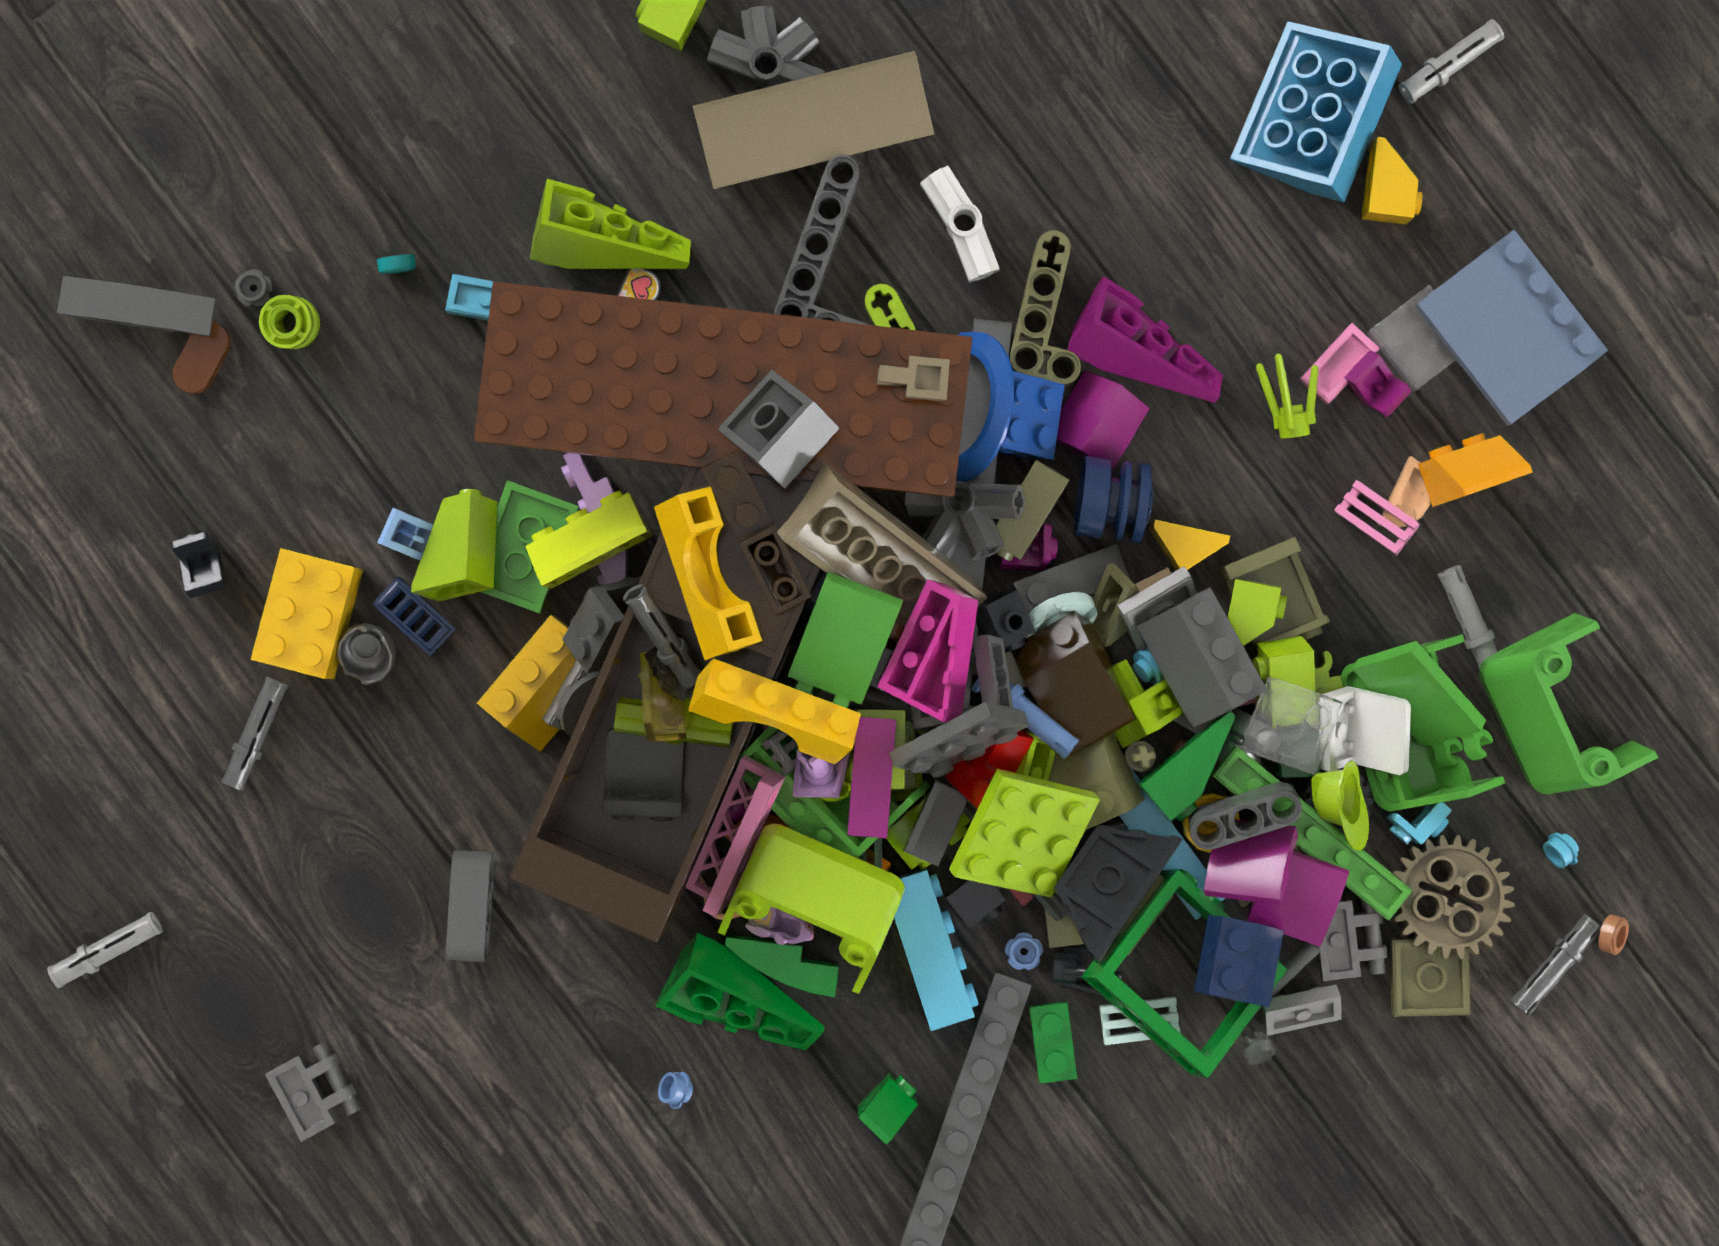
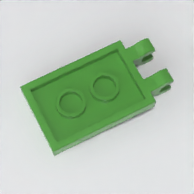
[788,571,903,708]
[1353,641,1493,768]

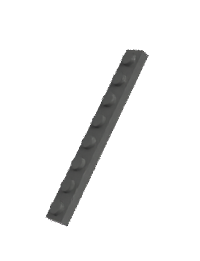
[899,971,1032,1246]

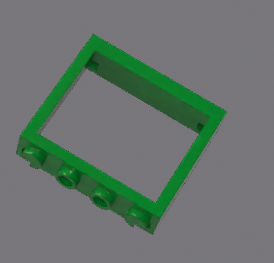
[1081,869,1287,1078]

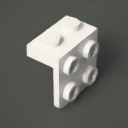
[1317,686,1411,775]

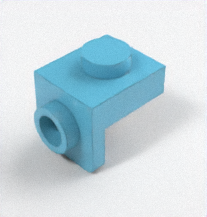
[1386,802,1452,845]

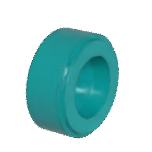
[376,254,416,275]

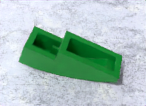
[725,934,839,997]

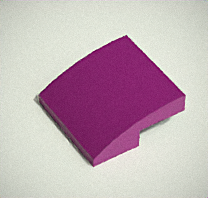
[1204,819,1298,905]
[1247,851,1349,947]

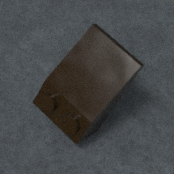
[1011,610,1136,756]

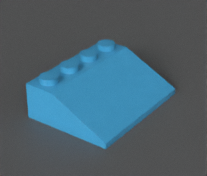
[1230,21,1402,203]

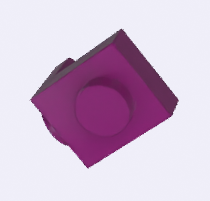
[1344,350,1411,417]
[999,524,1057,571]

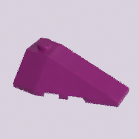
[1068,276,1223,403]

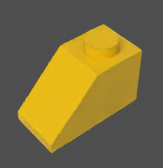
[1361,137,1422,225]

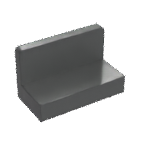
[902,780,968,866]

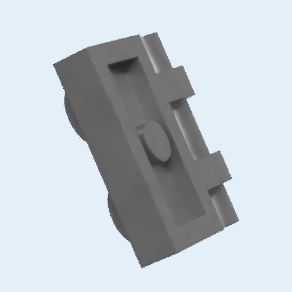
[1318,899,1387,981]
[265,1041,361,1142]

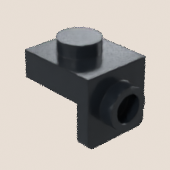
[171,532,227,598]

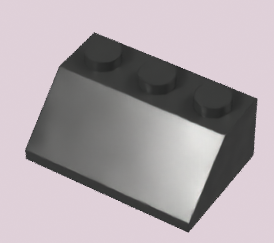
[1136,587,1267,728]

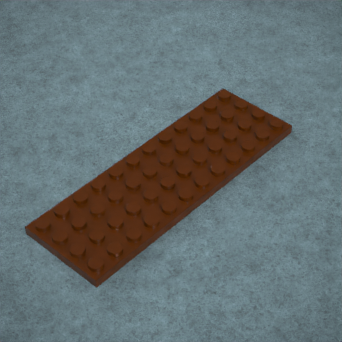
[474,281,972,498]

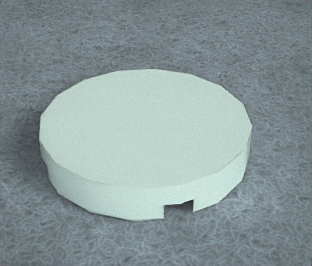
[1026,592,1098,638]

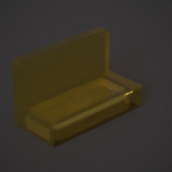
[640,652,687,742]

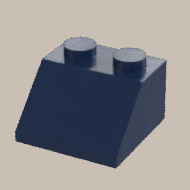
[1194,915,1284,1007]

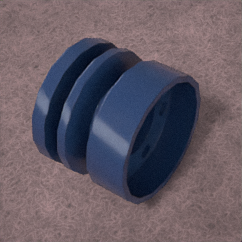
[1074,456,1153,543]

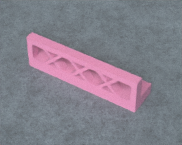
[685,755,786,918]

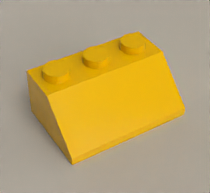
[477,615,577,752]

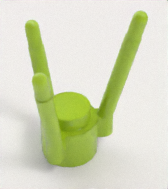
[1256,354,1319,439]

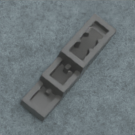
[57,276,216,337]

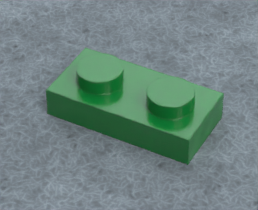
[1029,1001,1077,1084]

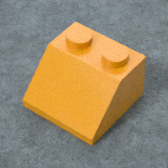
[1418,433,1533,507]

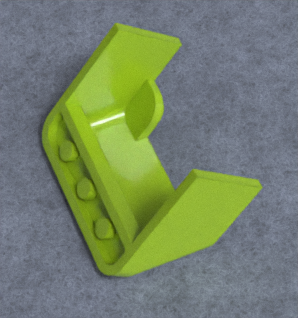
[718,824,905,994]

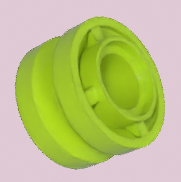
[259,295,320,349]

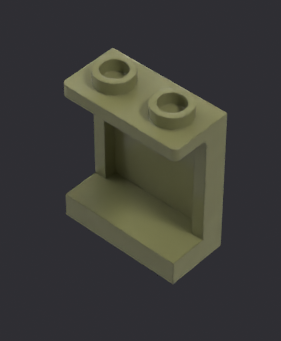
[1219,537,1330,652]

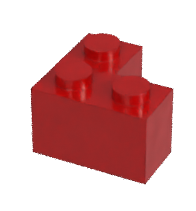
[945,729,1034,809]

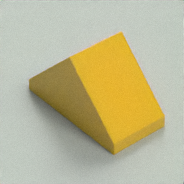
[1149,520,1230,571]

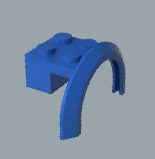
[956,332,1065,482]

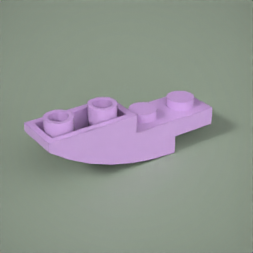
[561,453,629,585]

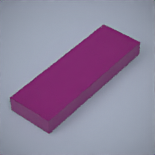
[847,717,896,838]

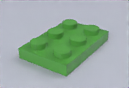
[481,480,580,614]

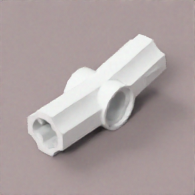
[920,165,1000,282]

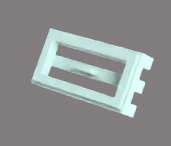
[1099,996,1181,1045]

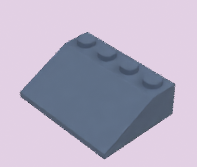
[1415,230,1608,426]

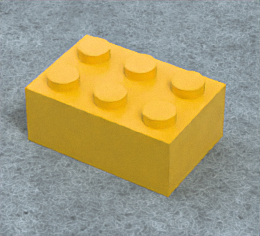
[251,548,363,679]

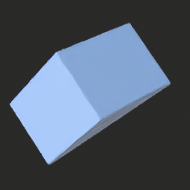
[378,508,433,560]

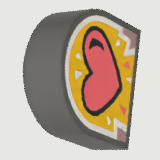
[617,269,661,300]

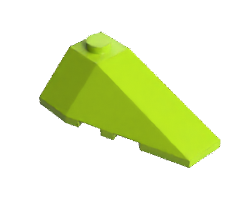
[530,179,691,269]

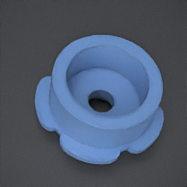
[1005,932,1043,970]
[658,1072,693,1109]

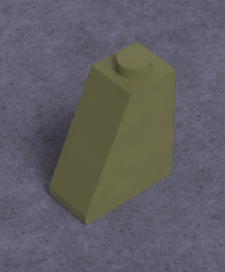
[996,460,1071,561]

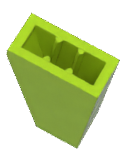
[411,489,498,602]

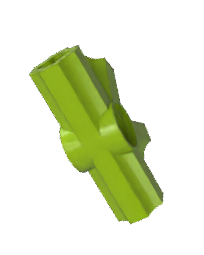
[614,664,734,748]

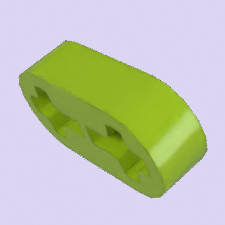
[865,284,916,330]

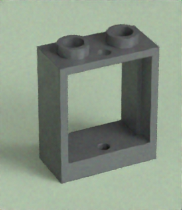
[907,634,1013,732]

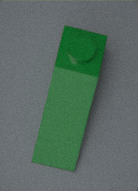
[1137,711,1236,821]

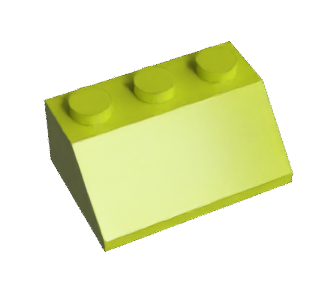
[525,490,653,589]

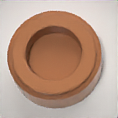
[1598,914,1629,955]

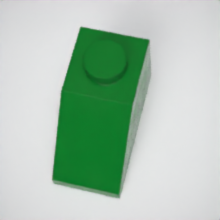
[858,1072,918,1145]

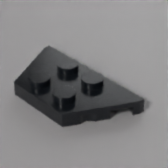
[1054,825,1183,963]

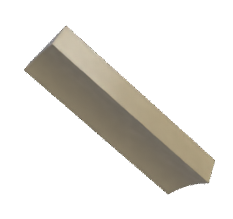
[693,51,935,189]
[777,462,987,628]

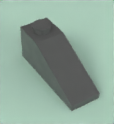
[1011,544,1130,613]

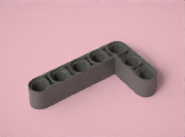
[774,155,869,325]

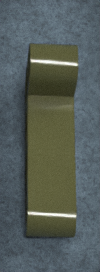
[1009,230,1081,388]

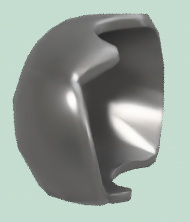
[336,623,396,685]

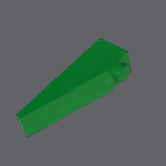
[656,933,825,1050]

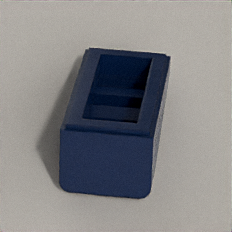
[372,576,457,657]

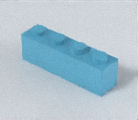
[894,868,979,1031]

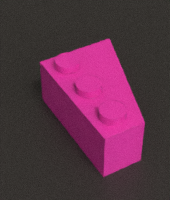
[877,579,978,722]

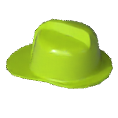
[1311,761,1369,851]

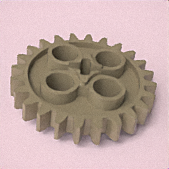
[1391,835,1515,959]

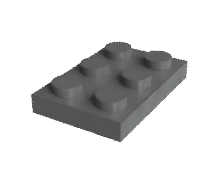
[889,701,1030,777]

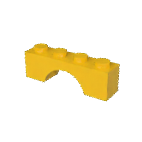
[654,486,762,660]
[688,658,861,764]

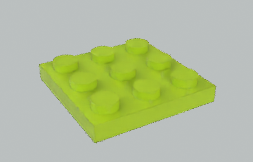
[949,769,1100,898]

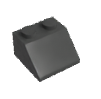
[718,370,839,488]

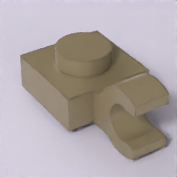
[877,356,950,402]

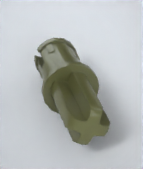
[1124,741,1156,771]

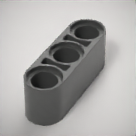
[1188,782,1302,850]
[446,850,494,963]

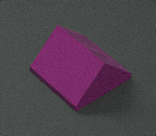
[1056,370,1150,472]

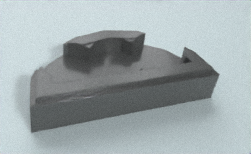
[556,670,600,737]

